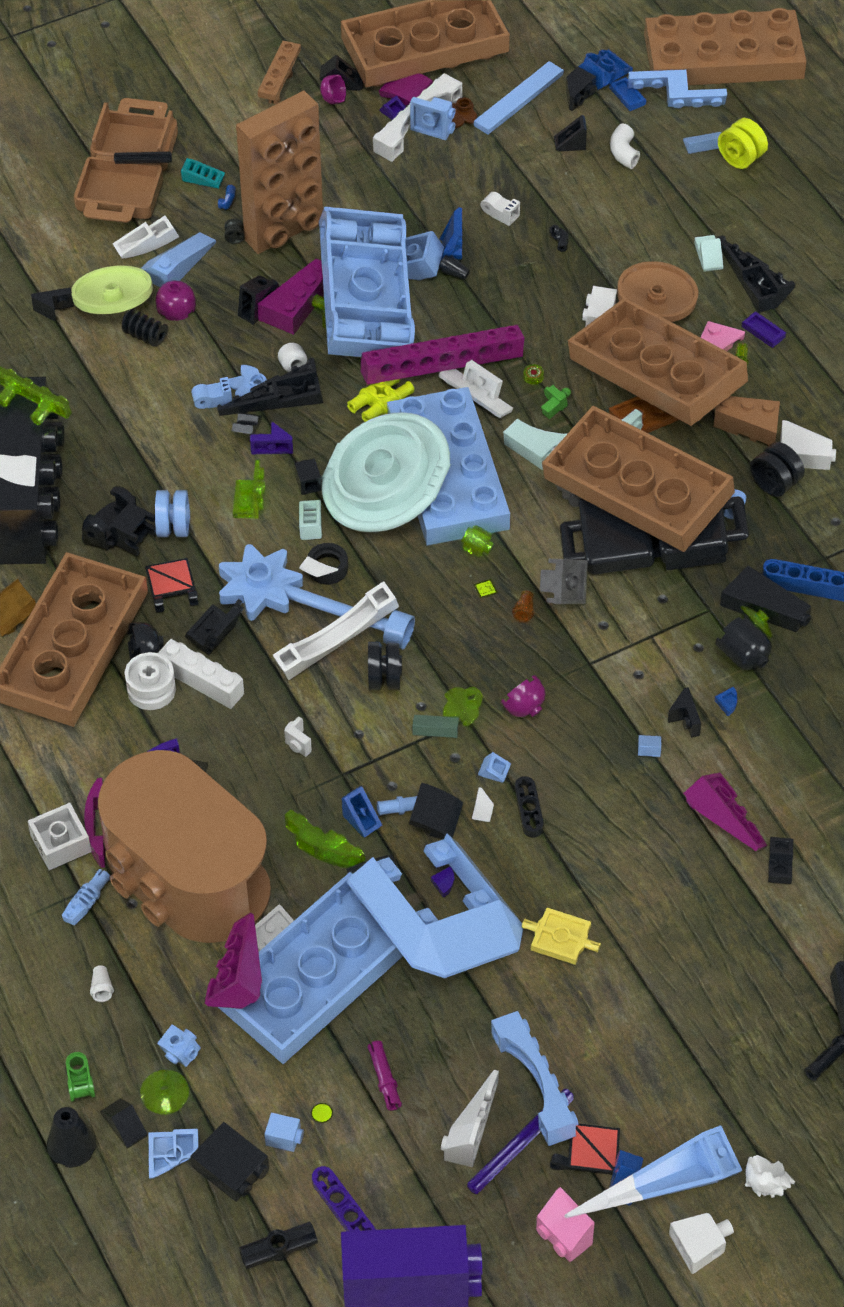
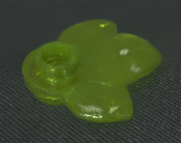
[443,687,483,727]

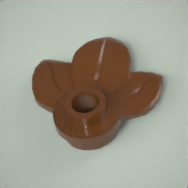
[452,97,477,128]

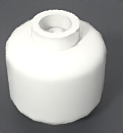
[278,343,307,372]

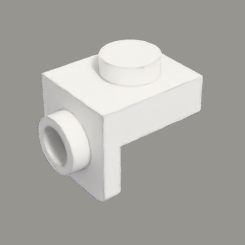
[284,717,312,757]

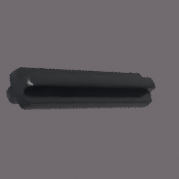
[114,151,172,164]

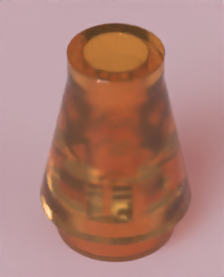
[512,591,534,623]

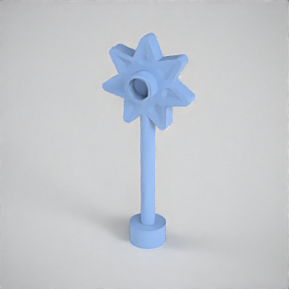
[219,544,415,649]

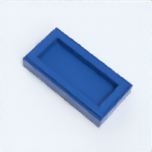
[609,77,646,111]

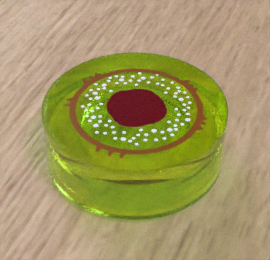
[523,364,544,384]

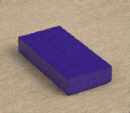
[742,311,786,348]

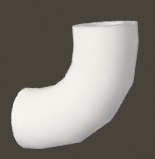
[610,123,640,169]

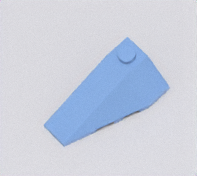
[141,232,216,287]

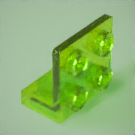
[233,459,265,519]

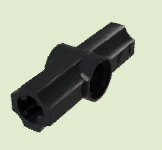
[239,1221,318,1269]

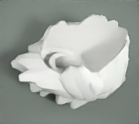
[744,1155,795,1198]

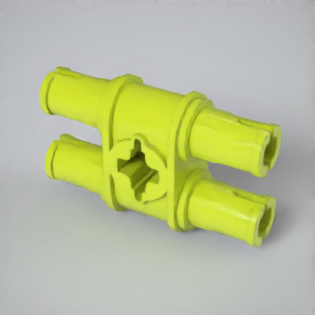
[347,379,415,422]

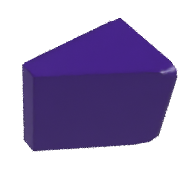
[379,96,406,120]

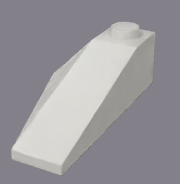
[441,1070,499,1168]

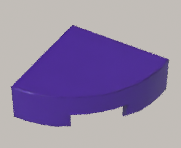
[431,866,454,898]

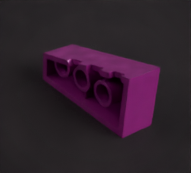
[258,259,324,335]

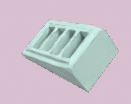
[299,500,322,540]

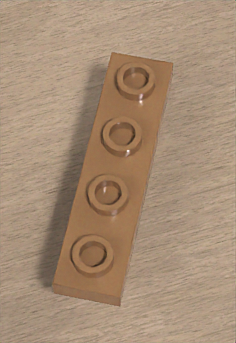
[258,41,301,104]

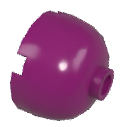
[155,280,196,321]
[500,675,546,717]

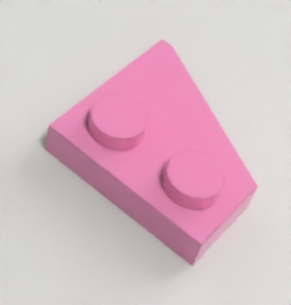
[701,321,745,351]

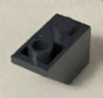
[566,67,597,111]

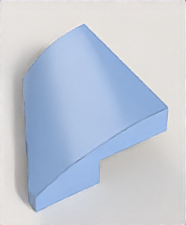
[149,1129,198,1179]

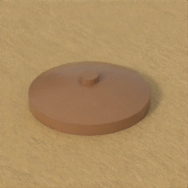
[617,262,698,322]

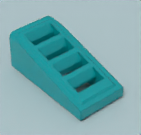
[181,158,225,189]

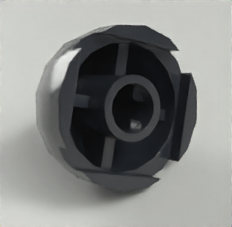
[127,622,164,660]

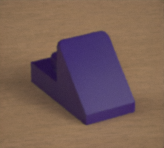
[250,422,293,454]

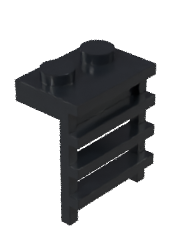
[185,599,244,656]

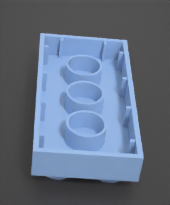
[387,387,510,545]
[218,872,403,1064]

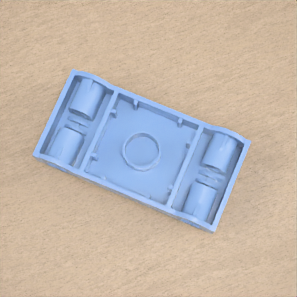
[319,207,415,357]

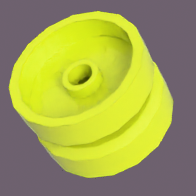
[718,118,768,169]

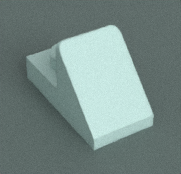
[694,235,723,272]

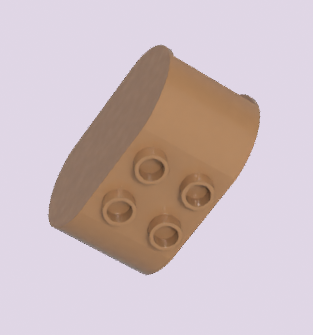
[98,750,271,943]

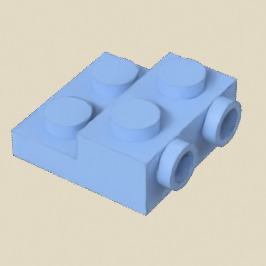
[410,97,456,140]

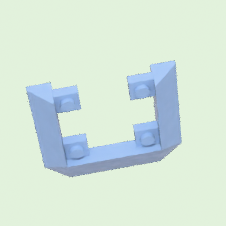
[347,834,523,978]

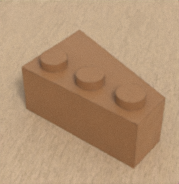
[713,396,780,446]

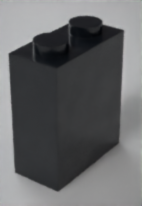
[190,1122,269,1202]

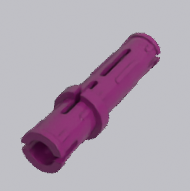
[367,1041,402,1111]

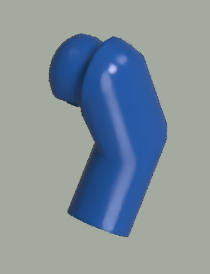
[218,185,236,210]

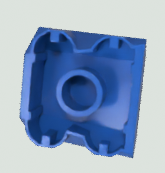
[578,49,633,90]
[439,207,462,261]

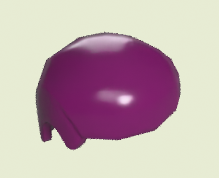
[320,75,346,104]

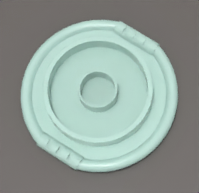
[321,412,451,532]

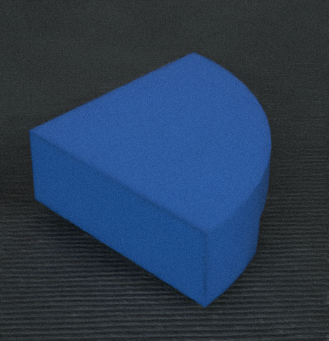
[715,687,737,716]

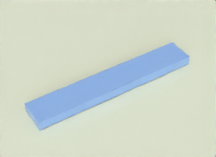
[474,61,564,135]

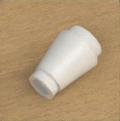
[90,966,114,1002]

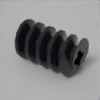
[122,308,168,347]

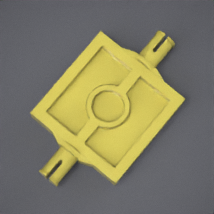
[522,908,601,965]

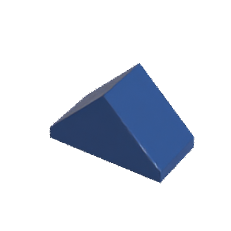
[342,786,382,837]

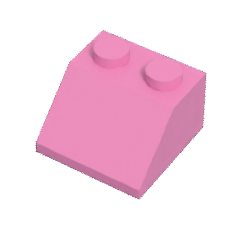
[536,1187,594,1262]

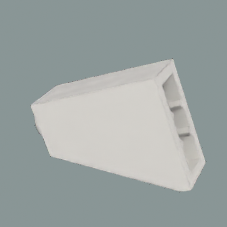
[780,420,836,470]

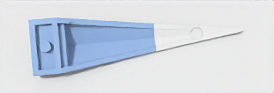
[564,1125,742,1218]

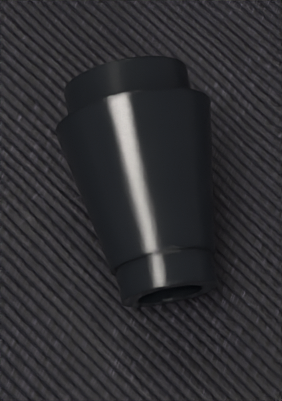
[439,254,470,280]

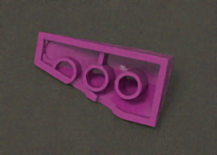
[683,772,767,851]
[204,912,262,1009]

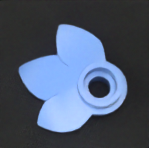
[228,365,267,397]

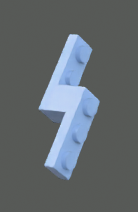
[627,70,727,108]

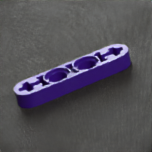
[312,1166,376,1231]

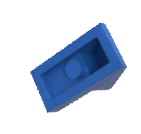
[609,1150,643,1206]

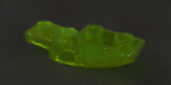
[285,809,365,868]

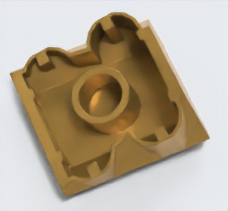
[0,579,36,637]

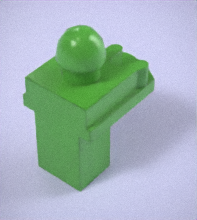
[541,385,571,419]

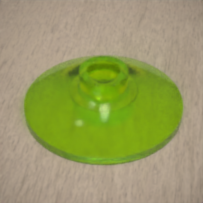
[740,606,773,638]
[140,1070,189,1114]

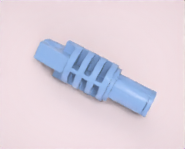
[62,869,110,925]

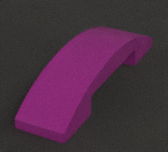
[84,778,105,868]

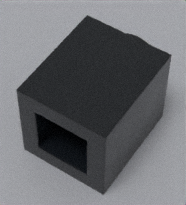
[294,458,322,495]

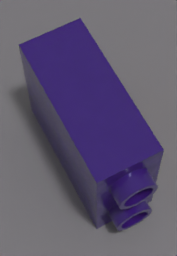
[341,1225,482,1307]

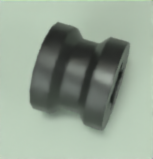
[224,219,244,244]

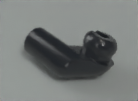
[549,225,569,252]

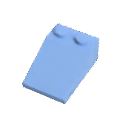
[405,231,444,280]

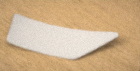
[299,557,338,577]
[472,787,494,822]

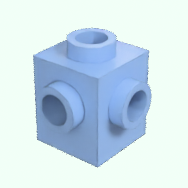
[157,1025,201,1067]

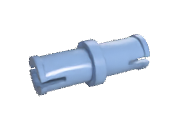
[376,796,417,816]

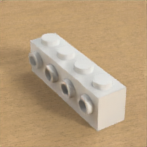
[158,639,244,709]

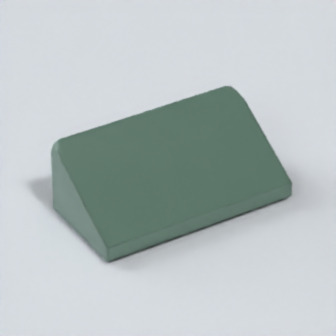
[412,715,459,738]

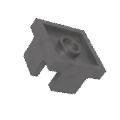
[540,559,588,604]

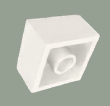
[28,803,91,870]

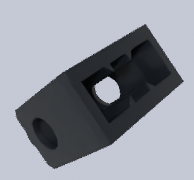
[238,275,279,325]

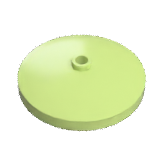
[71,266,153,314]

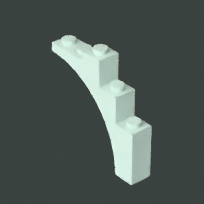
[503,409,643,470]

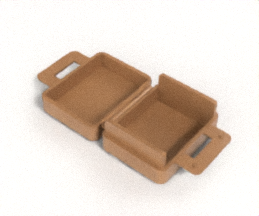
[74,98,178,223]

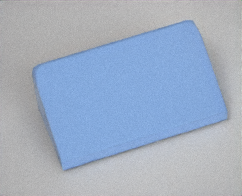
[683,132,721,154]

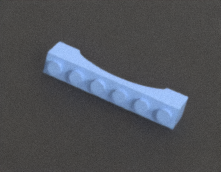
[491,1011,578,1146]

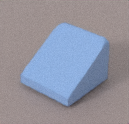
[638,735,661,757]
[478,752,511,783]

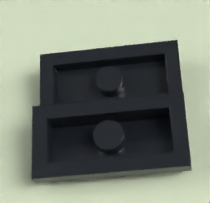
[409,782,464,839]

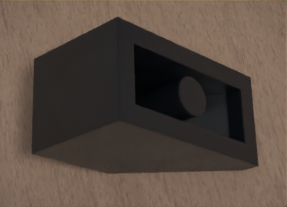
[319,55,363,91]

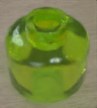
[461,525,494,557]

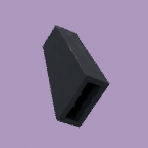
[720,566,811,632]

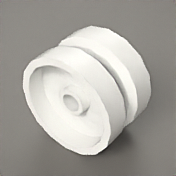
[125,652,176,710]

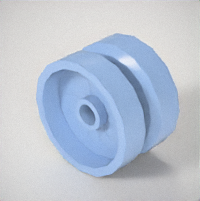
[155,490,190,537]

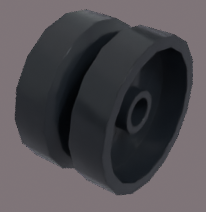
[750,442,805,497]
[368,641,402,691]

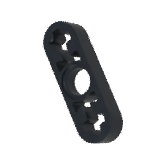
[515,776,544,838]

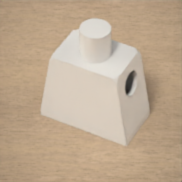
[669,1213,734,1274]

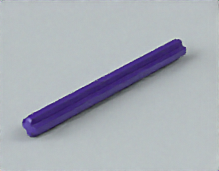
[467,1089,574,1194]

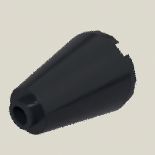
[47,1107,97,1168]

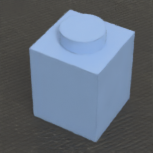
[264,1113,304,1152]

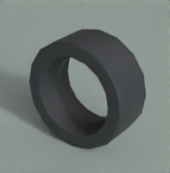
[307,543,348,585]

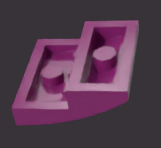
[379,73,433,105]

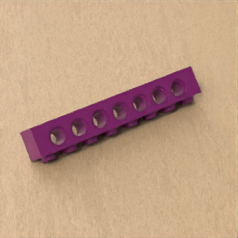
[361,325,525,385]

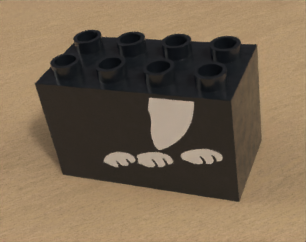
[0,377,65,565]

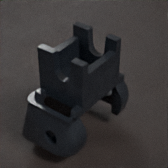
[82,486,156,556]

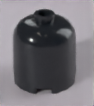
[715,614,772,671]

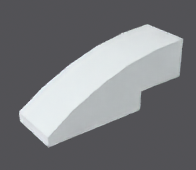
[113,216,179,259]

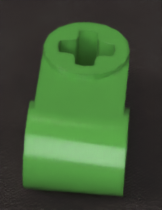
[66,1052,95,1102]

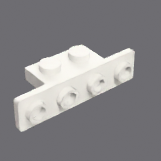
[439,360,513,418]
[255,904,294,952]

